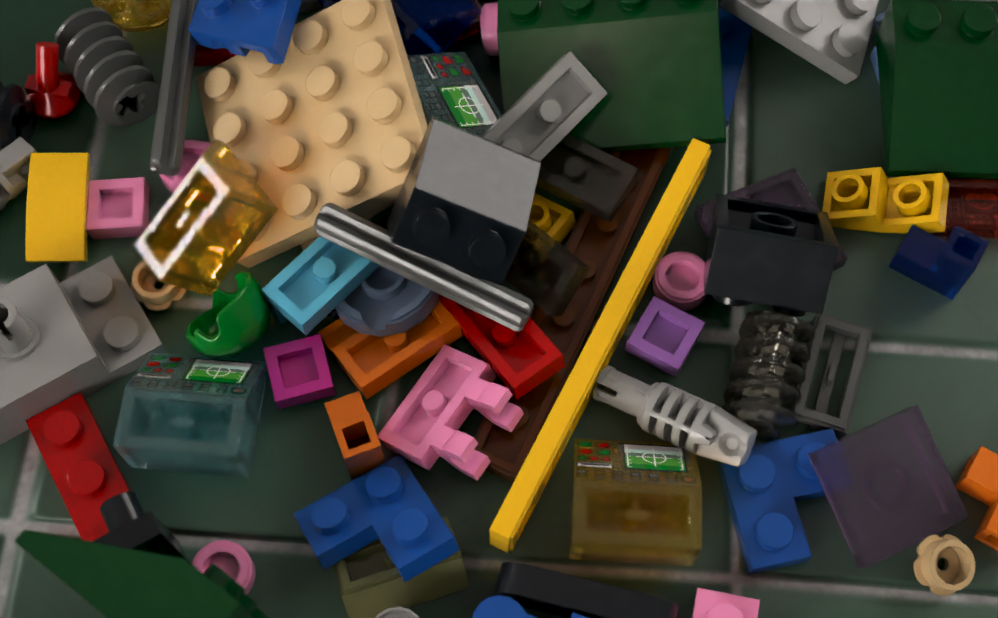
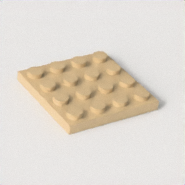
[196,0,428,268]

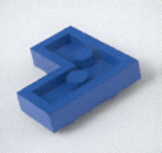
[715,428,852,575]
[293,454,460,582]

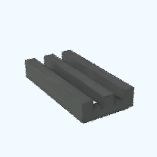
[786,314,873,440]

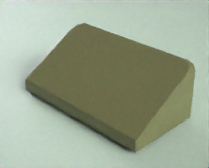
[333,516,469,618]

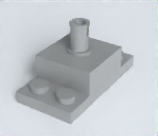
[0,255,168,445]

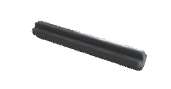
[149,0,198,176]
[314,203,534,331]

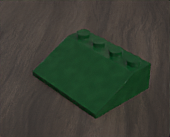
[497,0,726,157]
[876,0,998,179]
[15,529,268,618]

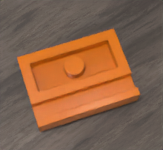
[318,301,463,400]

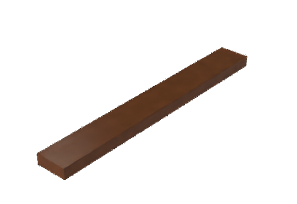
[474,147,674,483]

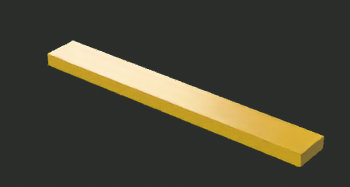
[489,138,712,554]

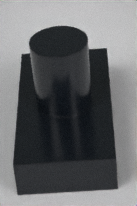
[93,492,189,562]

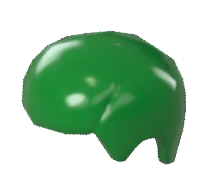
[186,271,271,359]

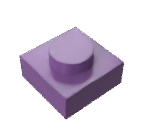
[625,296,705,378]

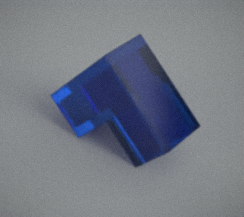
[888,225,989,300]

